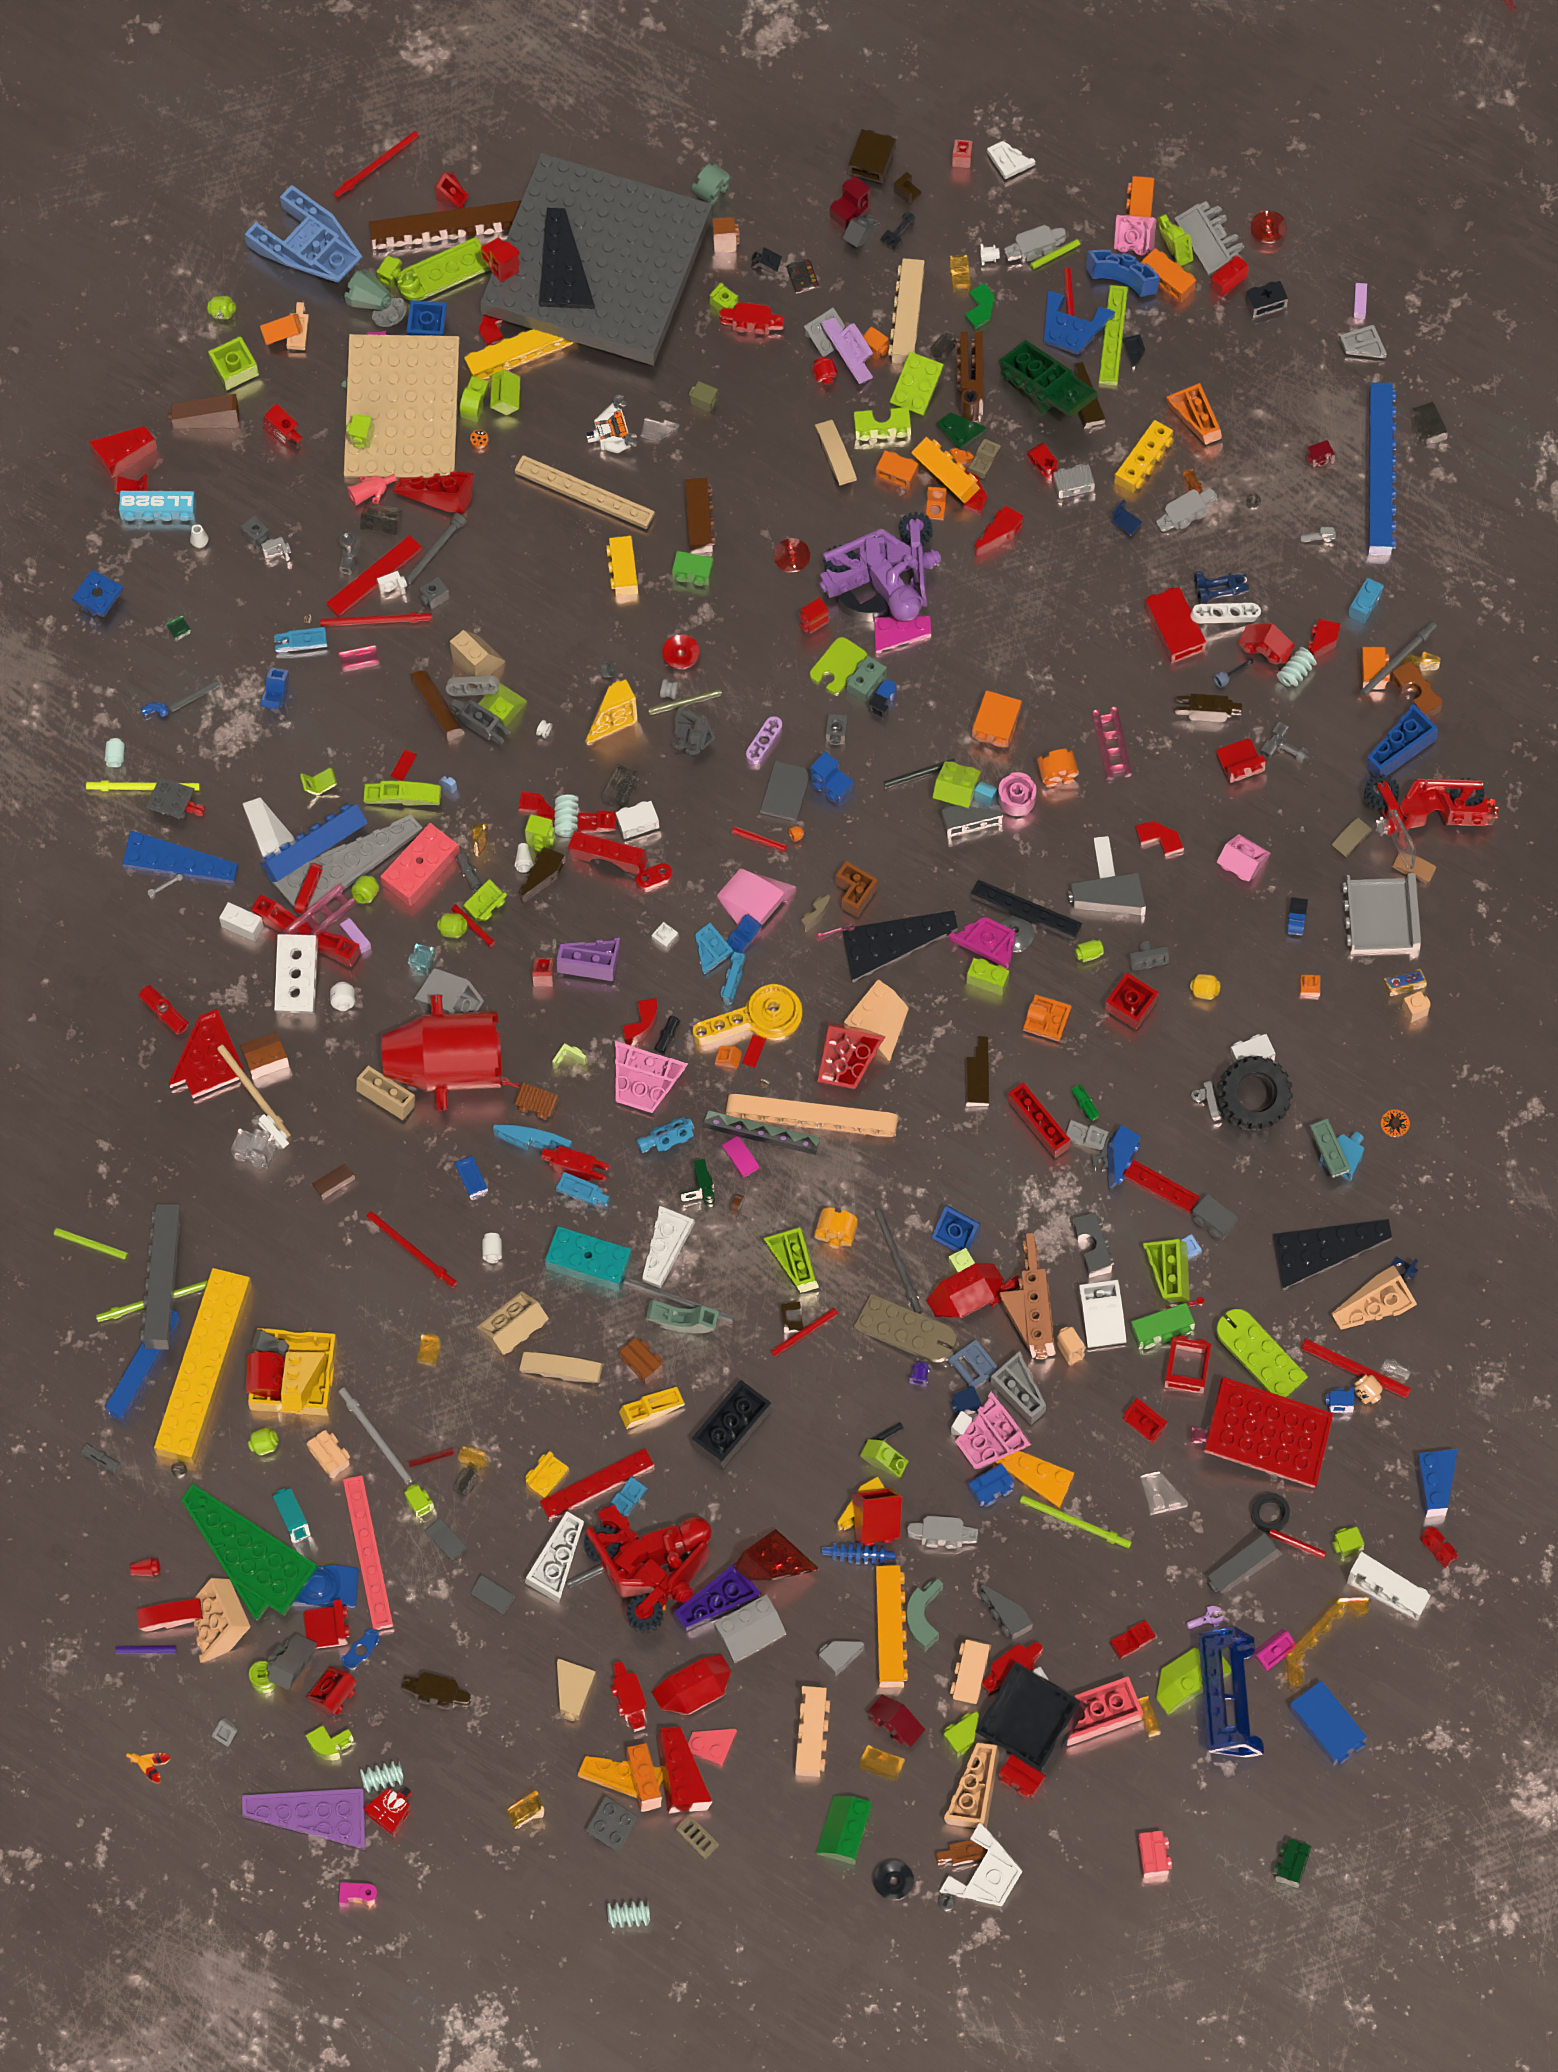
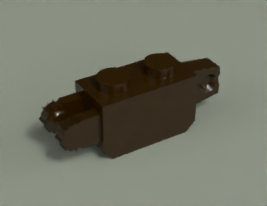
[1174,693,1242,722]
[401,1672,472,1710]

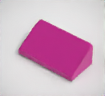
[1252,1629,1298,1671]

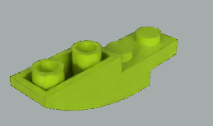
[364,781,441,806]

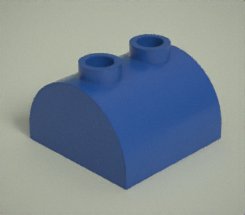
[407,300,447,336]

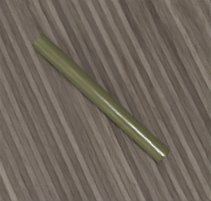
[648,688,722,715]

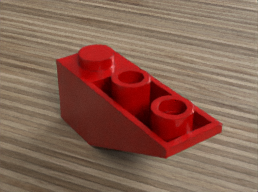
[974,505,1024,557]

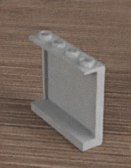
[1343,873,1421,953]

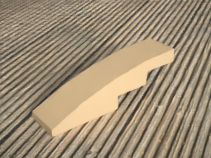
[815,420,857,486]
[519,1352,603,1383]

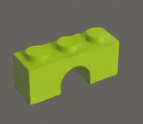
[854,407,911,441]

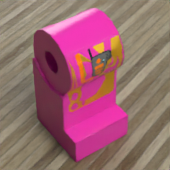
[339,1883,378,1907]

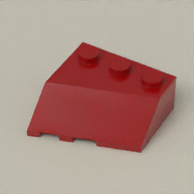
[817,1022,886,1089]

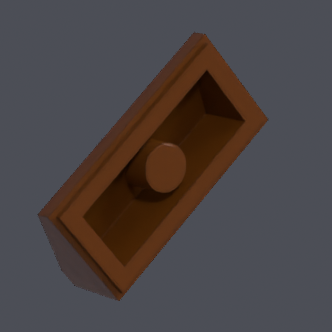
[312,1164,355,1200]

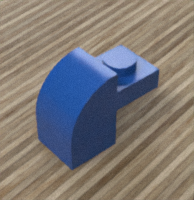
[261,667,289,709]

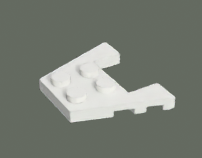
[940,1823,1023,1906]

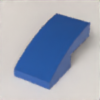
[727,914,762,953]

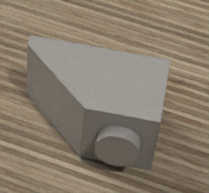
[819,1641,864,1677]

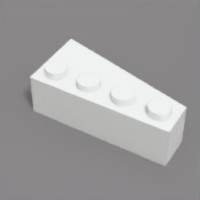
[525,1512,584,1603]

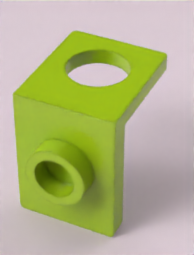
[300,768,337,796]

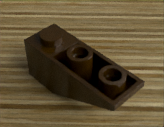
[519,847,566,903]

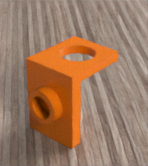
[925,487,946,520]

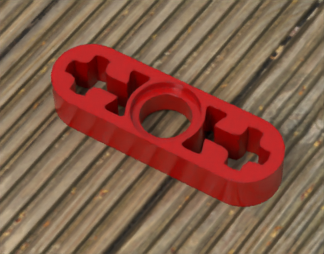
[294,863,323,915]

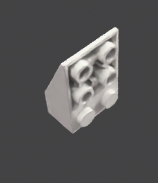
[1078,1280,1127,1348]

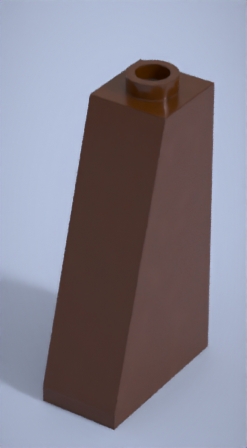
[168,394,240,429]

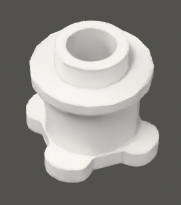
[980,244,1000,265]

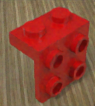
[1216,738,1266,783]
[304,1600,350,1649]

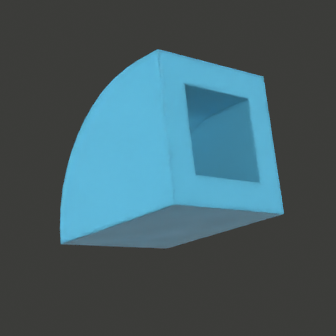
[974,781,999,807]

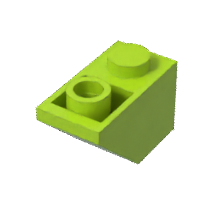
[860,1439,909,1478]
[943,1711,979,1758]

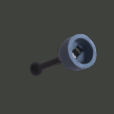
[1213,658,1254,688]

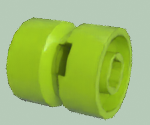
[249,1661,277,1694]

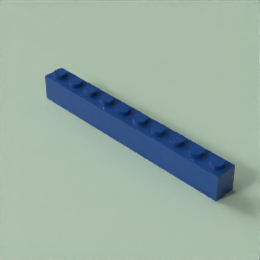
[1368,382,1396,555]

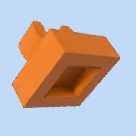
[1300,975,1320,996]

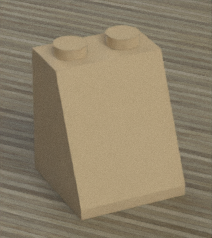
[450,630,505,677]

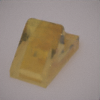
[506,1791,545,1828]

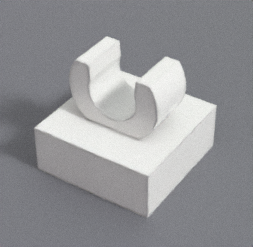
[652,922,678,949]

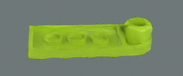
[397,237,490,301]
[1216,1309,1308,1397]

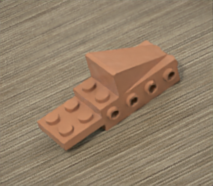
[1000,1233,1056,1359]

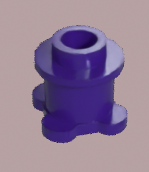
[908,1362,931,1386]

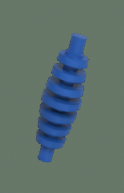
[822,1542,896,1564]

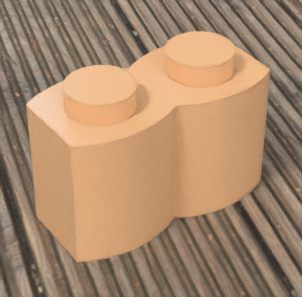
[1056,1327,1086,1365]

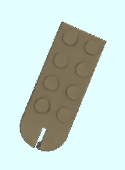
[854,1294,957,1362]

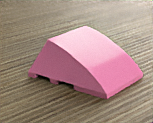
[717,868,797,934]
[615,1041,688,1113]
[955,1392,1031,1469]

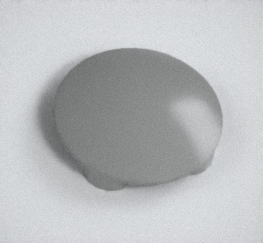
[372,298,407,327]

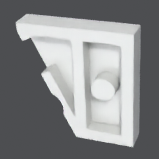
[987,141,1035,179]
[251,1114,289,1149]

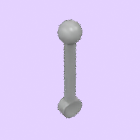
[148,874,183,897]

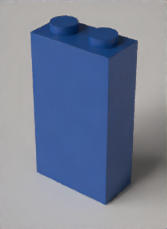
[1289,1680,1367,1765]

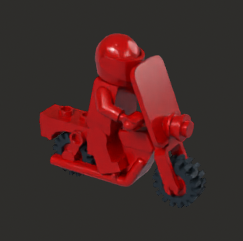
[584,1504,712,1634]

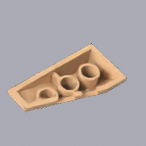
[1331,1265,1417,1330]

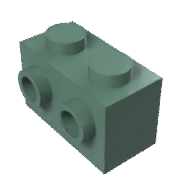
[846,656,887,703]

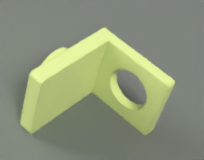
[552,1043,587,1070]

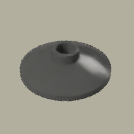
[999,916,1034,952]

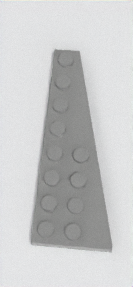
[270,815,423,920]

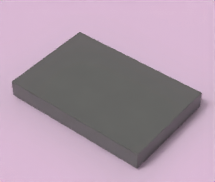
[760,761,811,822]

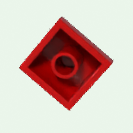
[246,1352,285,1401]
[306,1666,357,1716]

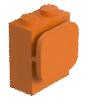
[972,690,1022,748]

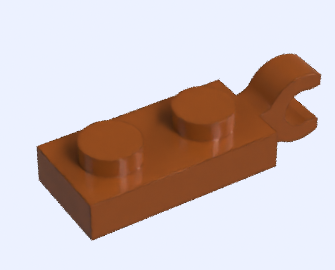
[936,1840,988,1866]

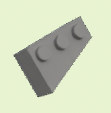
[990,1351,1046,1425]

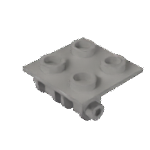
[803,308,846,357]

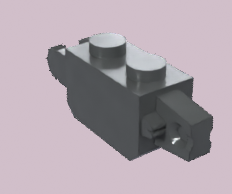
[450,699,511,744]

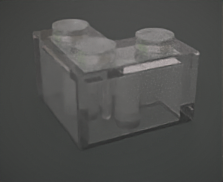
[231,1128,277,1169]

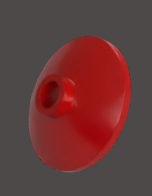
[662,634,700,669]

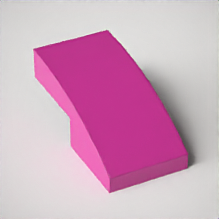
[722,1136,760,1178]

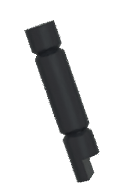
[865,1422,904,1444]

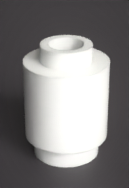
[482,1233,502,1263]

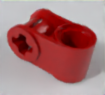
[1027,442,1058,479]

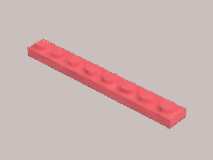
[343,1475,393,1630]

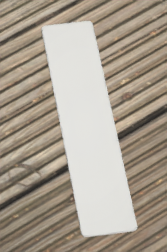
[1094,836,1115,879]

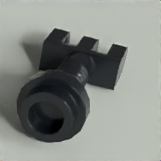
[880,212,916,250]

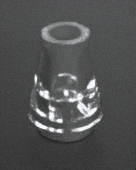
[1380,1357,1411,1381]

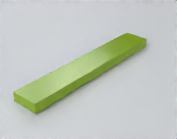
[1099,285,1128,385]

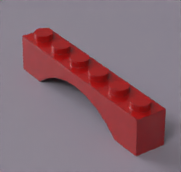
[251,894,361,968]

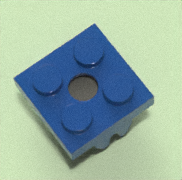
[72,569,124,618]

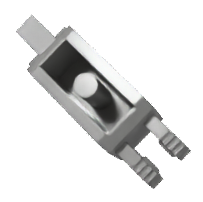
[1004,225,1066,262]
[1156,489,1218,532]
[907,1516,978,1549]

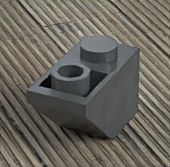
[843,214,880,247]

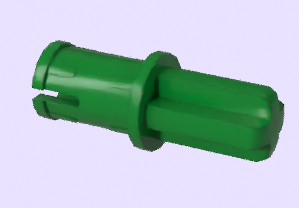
[1071,1084,1100,1121]

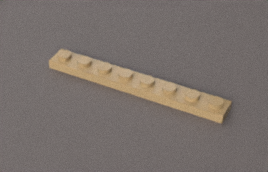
[515,455,655,530]

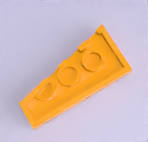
[994,1451,1074,1510]
[578,1756,663,1799]

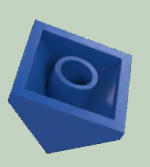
[931,1205,980,1252]

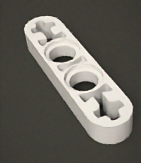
[1190,603,1261,623]

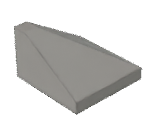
[212,1717,238,1747]

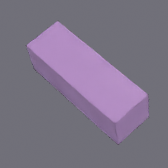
[1354,283,1367,319]
[340,918,371,954]

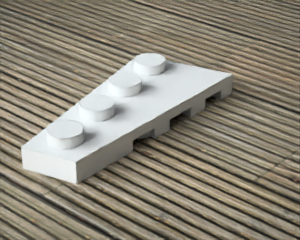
[642,1206,695,1289]

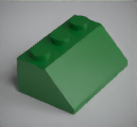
[816,1796,872,1865]

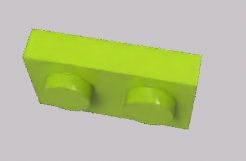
[462,879,508,922]

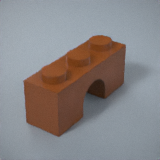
[1390,661,1443,718]

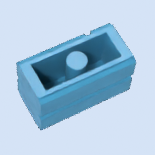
[1348,578,1384,624]

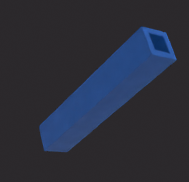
[105,1310,182,1422]

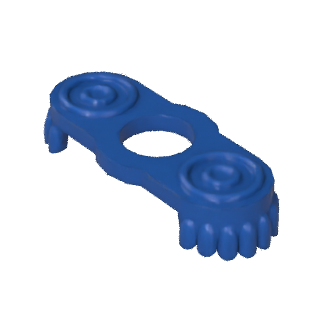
[341,1629,380,1670]

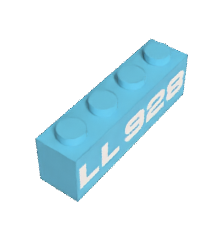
[119,491,196,521]

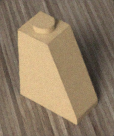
[557,1659,597,1721]

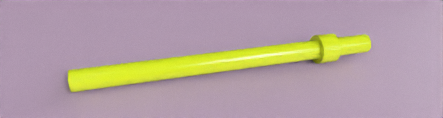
[86,780,200,792]

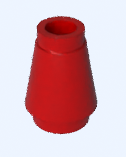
[130,1557,160,1577]

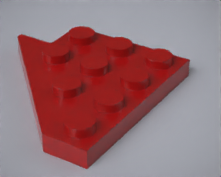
[169,1009,246,1098]

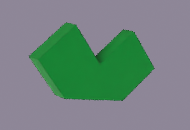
[965,283,995,330]

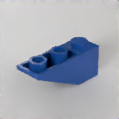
[1107,1125,1141,1189]

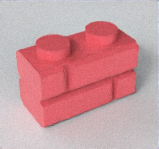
[1138,1831,1172,1878]

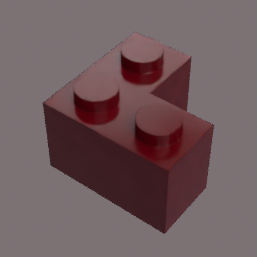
[830,176,870,230]
[867,1695,926,1748]

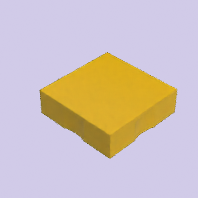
[248,1328,337,1416]

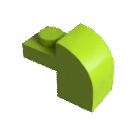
[460,376,489,422]
[306,1726,354,1760]

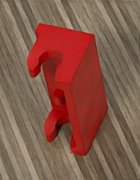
[1123,1398,1168,1443]

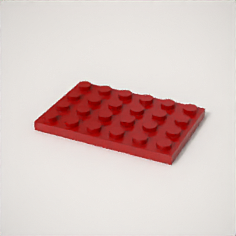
[1203,1377,1334,1488]

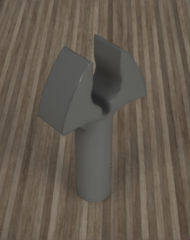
[1092,1137,1111,1172]

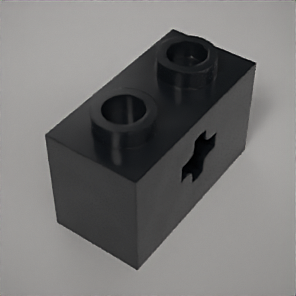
[1245,281,1288,318]

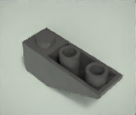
[979,1584,1033,1641]

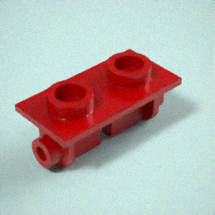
[1420,1526,1459,1568]

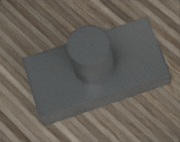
[1130,941,1169,971]
[251,1330,290,1358]

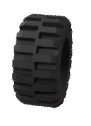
[1216,1056,1293,1131]

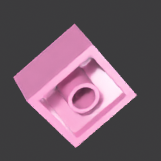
[1217,834,1271,881]

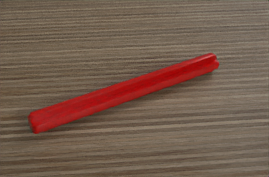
[1301,1339,1411,1398]

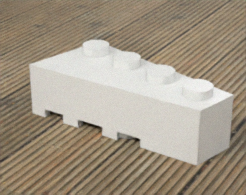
[1347,1552,1431,1621]

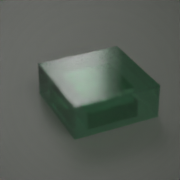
[166,616,192,642]

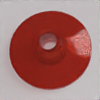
[1251,211,1287,243]
[773,538,810,572]

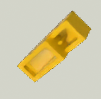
[619,1387,685,1429]

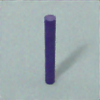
[116,1645,176,1654]

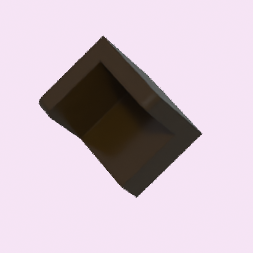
[894,172,921,205]
[781,1302,803,1333]

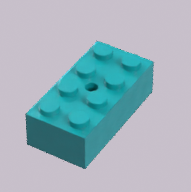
[545,1226,632,1292]

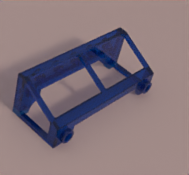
[1198,1627,1264,1758]

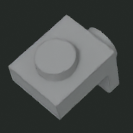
[261,537,291,561]

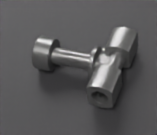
[339,532,361,574]
[1260,722,1309,764]

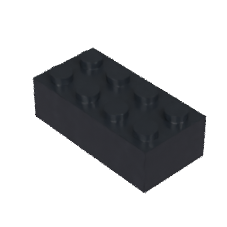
[691,1380,772,1469]

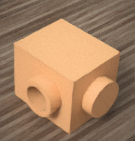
[1402,991,1431,1023]

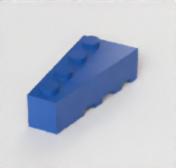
[1367,703,1438,777]

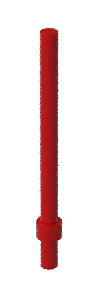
[332,131,419,199]
[320,612,432,626]
[367,1211,458,1288]

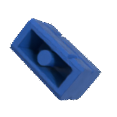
[968,1463,1014,1507]

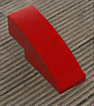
[137,1599,203,1632]

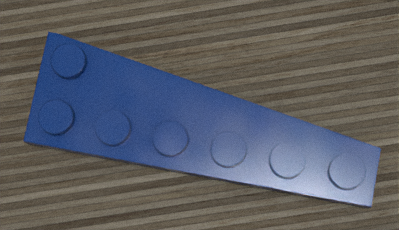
[123,830,238,884]

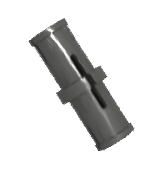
[456,852,482,890]
[81,1443,121,1474]

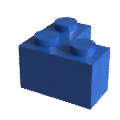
[810,752,854,805]

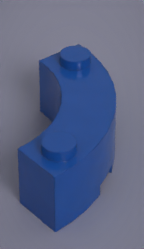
[1085,250,1160,297]

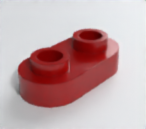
[636,863,673,891]

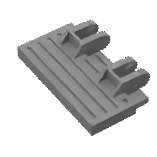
[1175,201,1244,277]

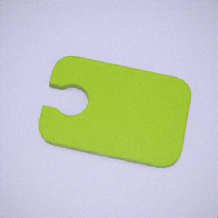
[810,637,867,694]

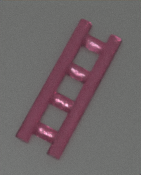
[1092,707,1132,780]
[282,883,357,936]

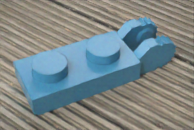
[274,627,327,653]

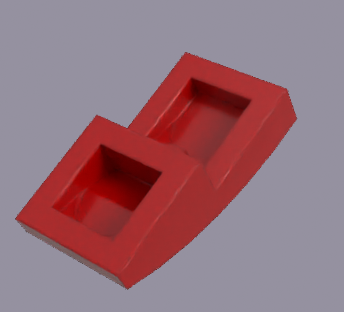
[576,810,616,833]
[1110,1620,1156,1659]

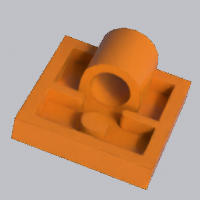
[1023,994,1072,1042]

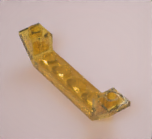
[1286,1597,1371,1691]

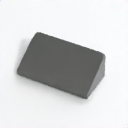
[470,1575,515,1615]

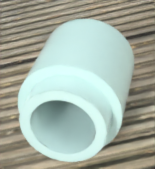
[105,738,125,768]

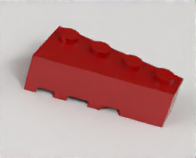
[656,1727,712,1813]

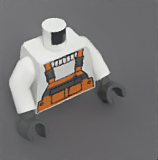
[586,394,637,453]

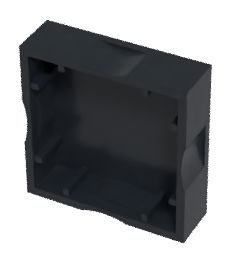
[975,1662,1088,1775]

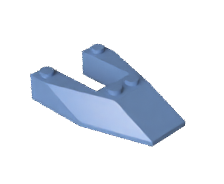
[244,185,362,283]

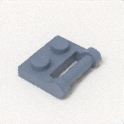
[948,1340,999,1390]

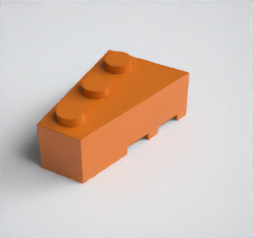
[1166,383,1222,445]

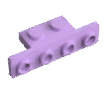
[821,318,873,384]

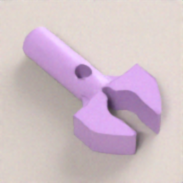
[1186,1606,1224,1629]

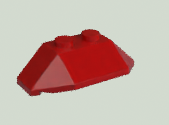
[926,1263,1004,1318]
[651,1654,731,1715]

